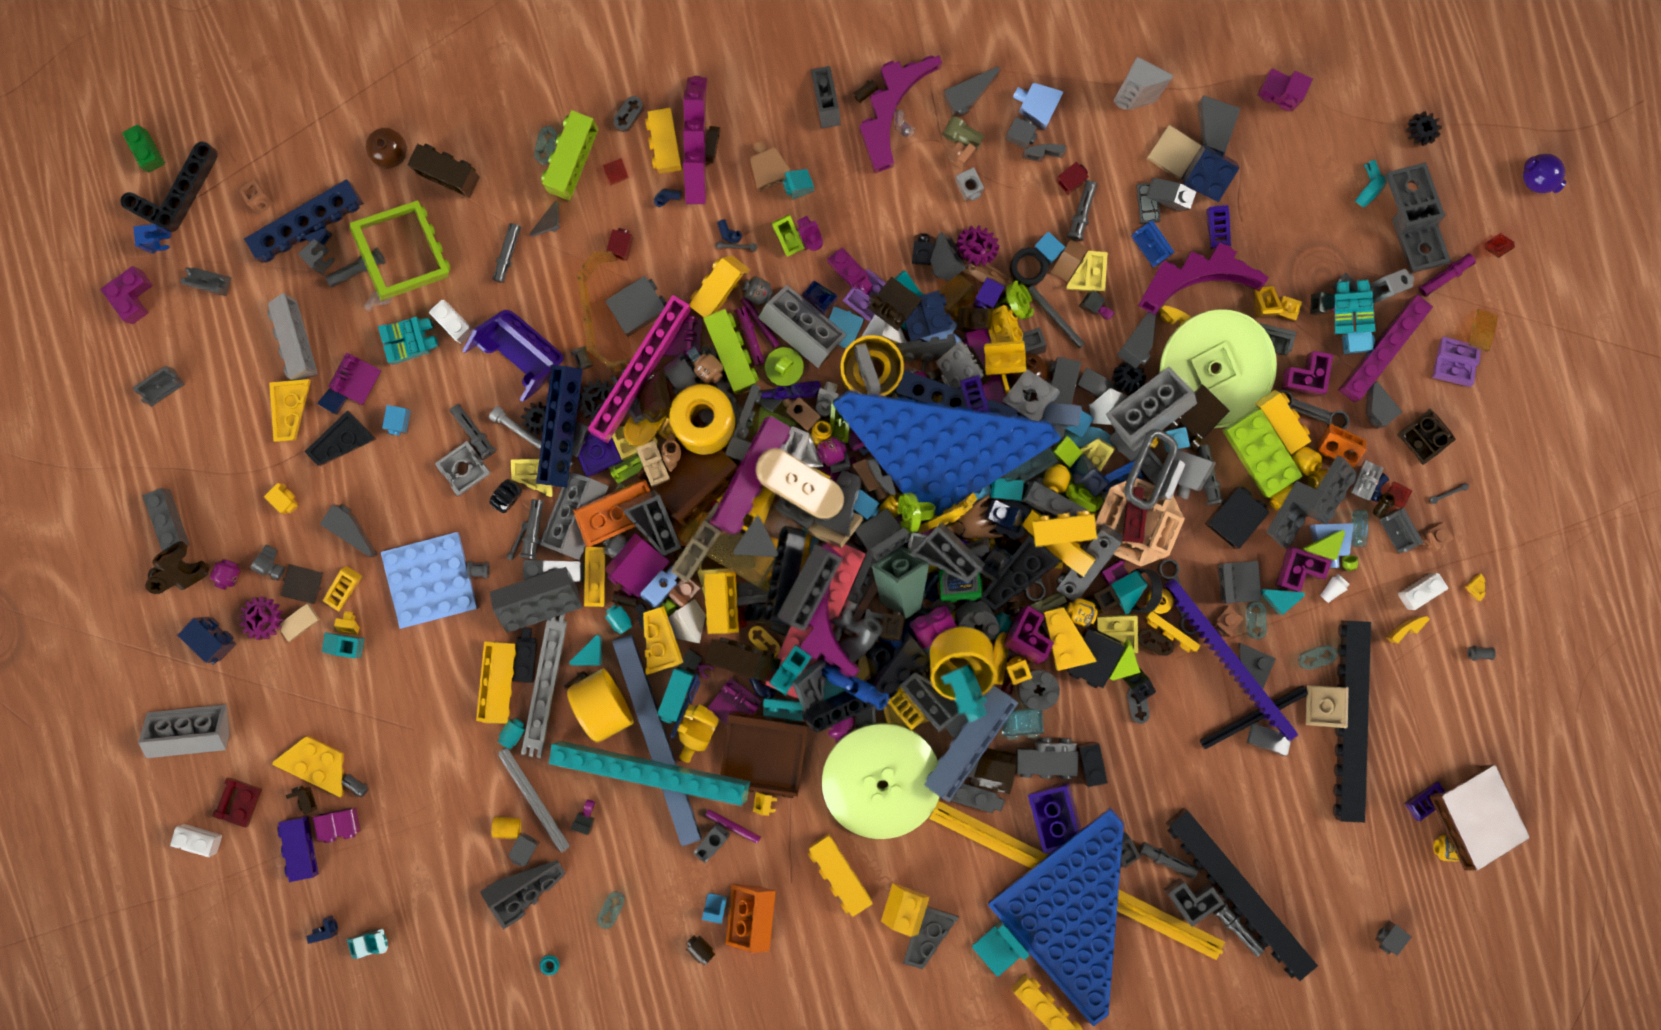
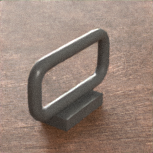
[1124,429,1186,510]

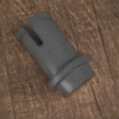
[1467,645,1496,661]
[342,774,369,798]

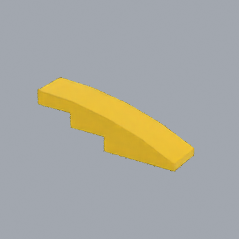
[1022,509,1096,577]

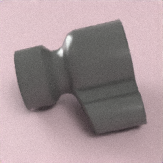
[251,544,285,581]

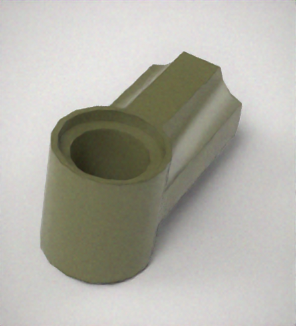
[942,116,985,151]
[1028,592,1068,622]

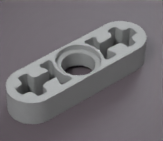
[854,343,880,395]

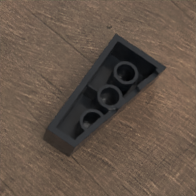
[980,535,1063,611]

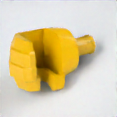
[677,704,720,763]

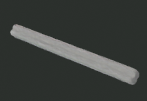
[498,748,570,852]

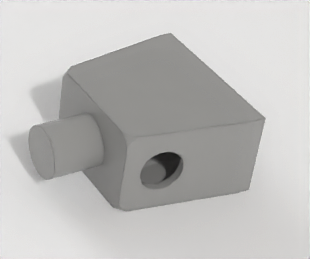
[1369,269,1414,304]
[1175,450,1216,499]

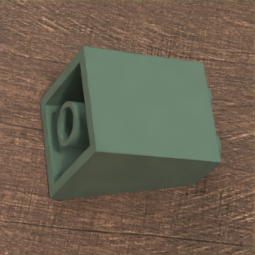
[872,546,929,619]

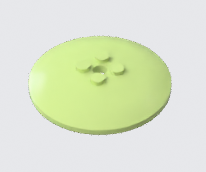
[1159,309,1277,428]
[822,723,939,839]

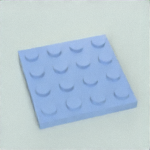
[381,532,478,629]

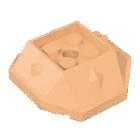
[1095,478,1185,566]

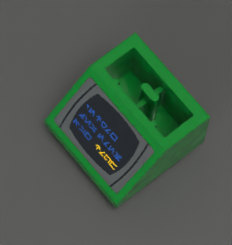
[939,568,982,602]

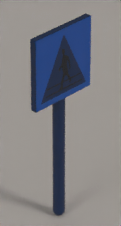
[671,673,700,738]

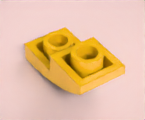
[1158,305,1191,325]

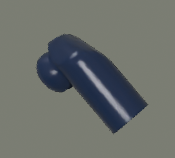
[654,189,681,207]
[717,219,742,243]
[1371,473,1389,502]
[924,571,940,601]
[749,678,776,698]

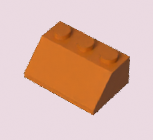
[725,884,776,953]

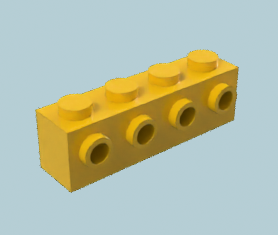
[476,641,516,724]
[808,833,873,917]
[1011,973,1083,1030]

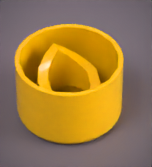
[840,335,904,397]
[669,384,736,454]
[929,627,996,700]
[567,668,634,742]

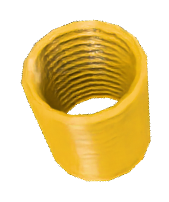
[491,816,521,839]

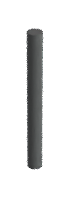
[1028,285,1085,349]

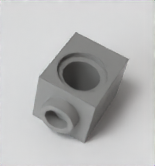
[955,167,984,201]

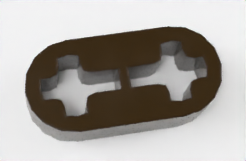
[705,126,720,164]
[1138,629,1174,656]

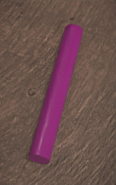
[740,297,780,348]
[705,809,761,844]

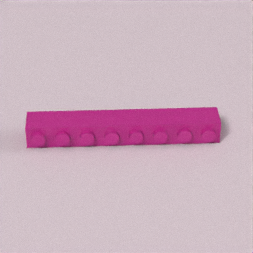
[588,295,691,444]

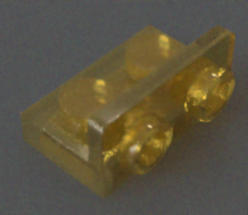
[939,274,978,320]

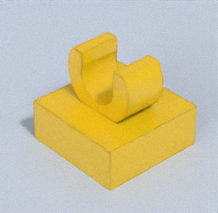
[1278,296,1302,321]
[334,611,360,635]
[753,792,777,816]

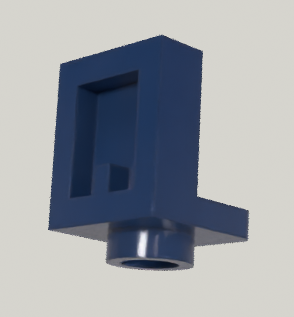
[306,915,338,944]

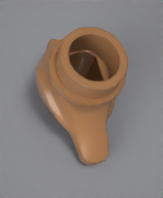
[661,433,681,472]

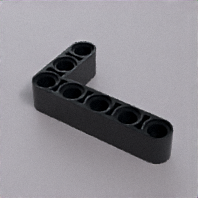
[120,141,218,232]
[745,525,806,626]
[803,641,898,732]

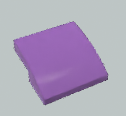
[842,268,887,322]
[1432,337,1481,387]

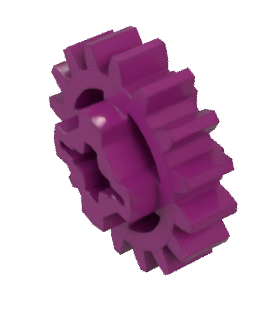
[956,226,1000,266]
[239,597,284,640]

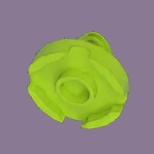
[995,280,1034,320]
[765,347,804,387]
[1065,481,1103,512]
[898,492,935,533]

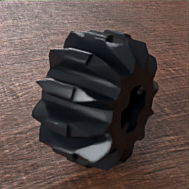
[1406,111,1442,146]
[1112,362,1146,396]
[521,402,547,435]
[489,479,522,513]

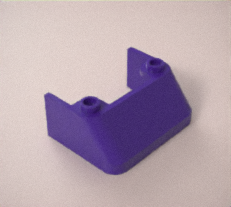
[462,310,564,402]

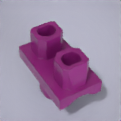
[797,216,823,251]

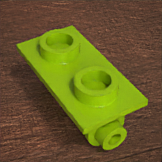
[609,455,643,484]

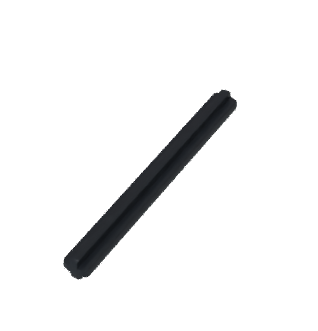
[1200,686,1308,749]

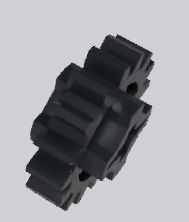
[578,379,614,421]

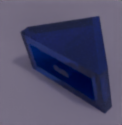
[802,280,837,315]

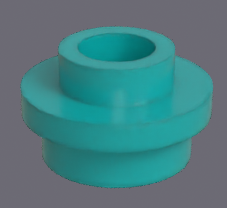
[539,955,560,976]

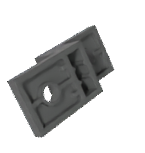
[1386,162,1451,274]
[1266,455,1357,549]

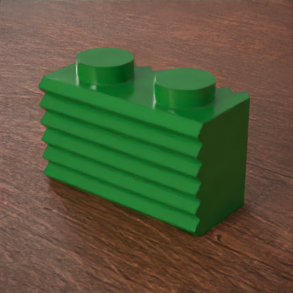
[122,125,165,173]

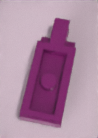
[827,247,873,295]

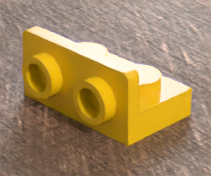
[988,305,1023,343]
[984,341,1026,375]

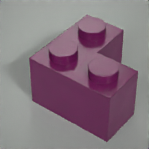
[1257,68,1313,111]
[100,266,153,324]
[1281,351,1333,396]
[1275,547,1332,592]
[1003,606,1054,665]

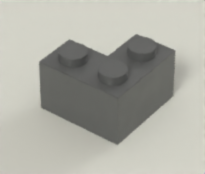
[1164,878,1225,927]

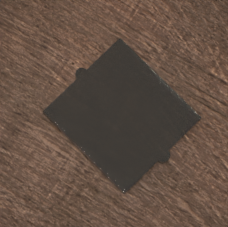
[281,564,323,604]

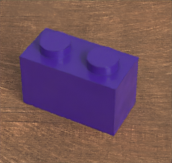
[972,278,1005,309]

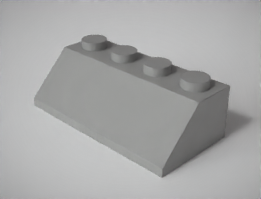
[1113,57,1173,110]
[758,285,847,368]
[267,293,318,381]
[1105,367,1197,452]
[539,471,609,560]
[138,704,230,758]

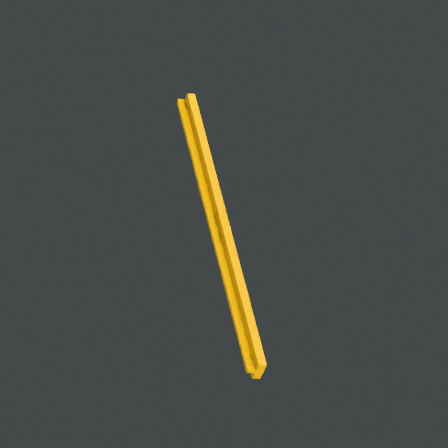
[929,800,1225,960]

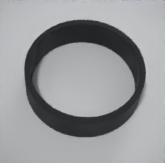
[1129,568,1163,613]

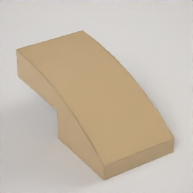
[636,441,670,487]
[279,604,320,642]

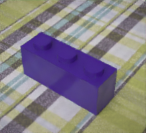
[277,816,319,882]

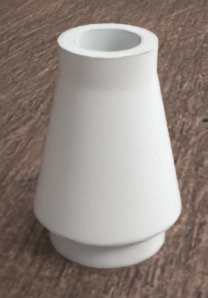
[1320,574,1350,603]

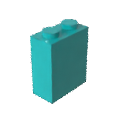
[657,667,695,723]

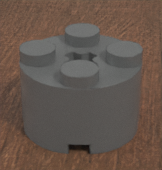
[663,353,705,395]
[955,601,999,642]
[1017,669,1060,710]

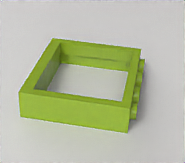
[350,200,451,301]

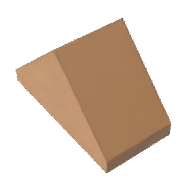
[1051,238,1087,282]

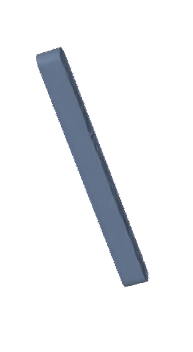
[613,634,702,847]

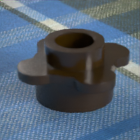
[1006,601,1026,616]

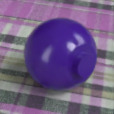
[1523,154,1566,194]

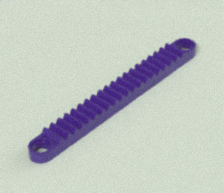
[1165,578,1298,742]

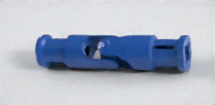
[822,659,889,710]

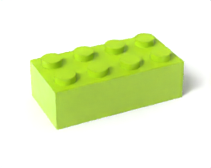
[541,110,599,201]
[703,309,759,396]
[1222,409,1303,498]

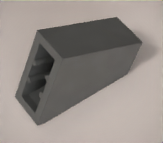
[1198,96,1240,154]

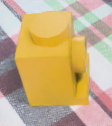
[264,483,298,514]
[1006,657,1032,685]

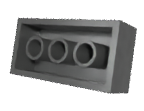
[490,567,582,633]

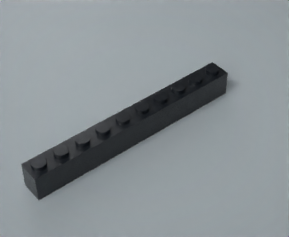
[1333,620,1371,823]
[1166,808,1318,981]

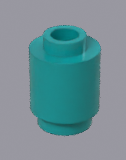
[605,605,633,635]
[994,611,1013,640]
[498,718,526,749]

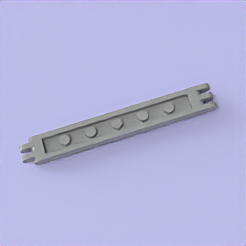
[521,614,568,758]

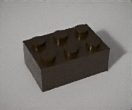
[407,143,480,198]
[705,637,781,682]

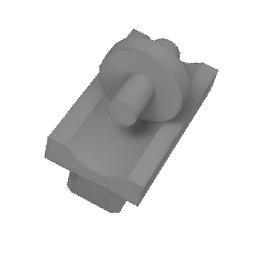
[815,382,839,417]
[1350,460,1384,501]

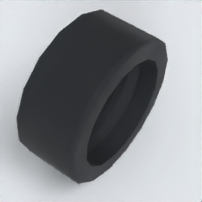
[1010,247,1048,287]

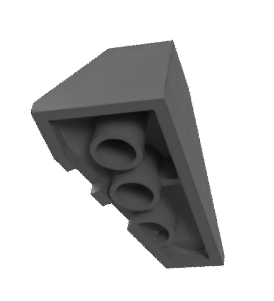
[480,860,566,930]

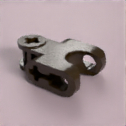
[145,541,209,594]

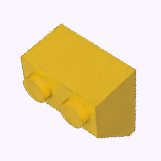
[881,883,930,937]

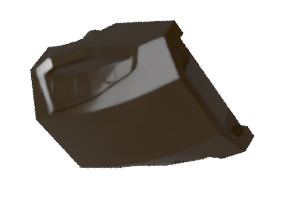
[638,370,671,423]
[1397,408,1456,465]
[970,748,1017,794]

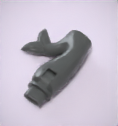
[831,607,882,668]

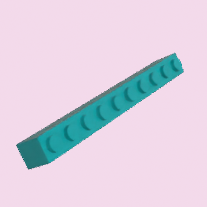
[549,741,750,806]

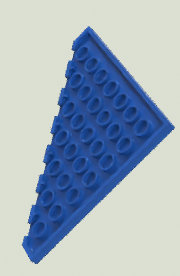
[833,390,1061,522]
[988,807,1124,1026]

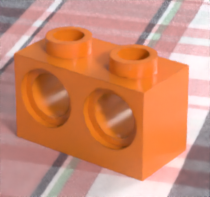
[1318,423,1367,468]

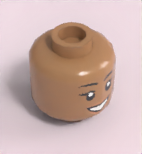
[694,354,723,384]

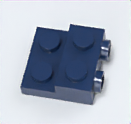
[905,290,952,341]

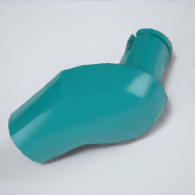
[1355,160,1387,208]

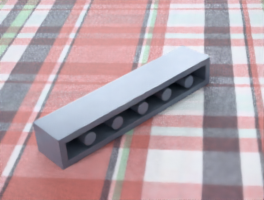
[924,685,1018,802]

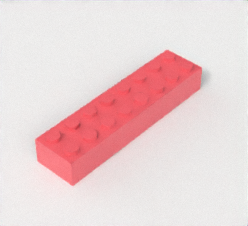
[765,542,866,699]

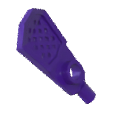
[761,381,821,399]

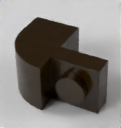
[956,307,993,332]

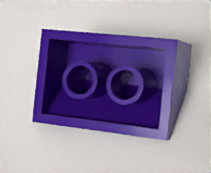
[1028,782,1082,853]

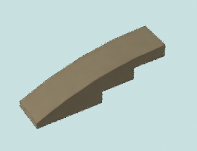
[670,503,723,583]

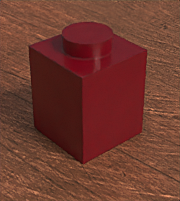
[1056,161,1089,195]
[606,228,634,261]

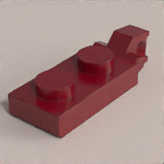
[1122,487,1147,544]

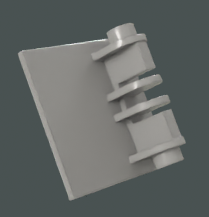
[936,341,984,390]

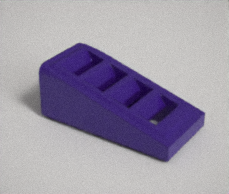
[1206,205,1231,249]
[960,375,990,412]
[1404,781,1445,822]

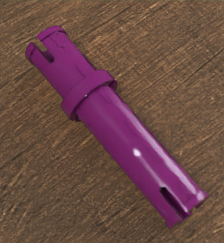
[1419,253,1476,297]
[734,307,765,367]

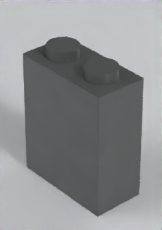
[605,276,667,337]

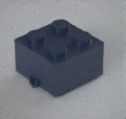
[1182,144,1240,202]
[177,617,236,665]

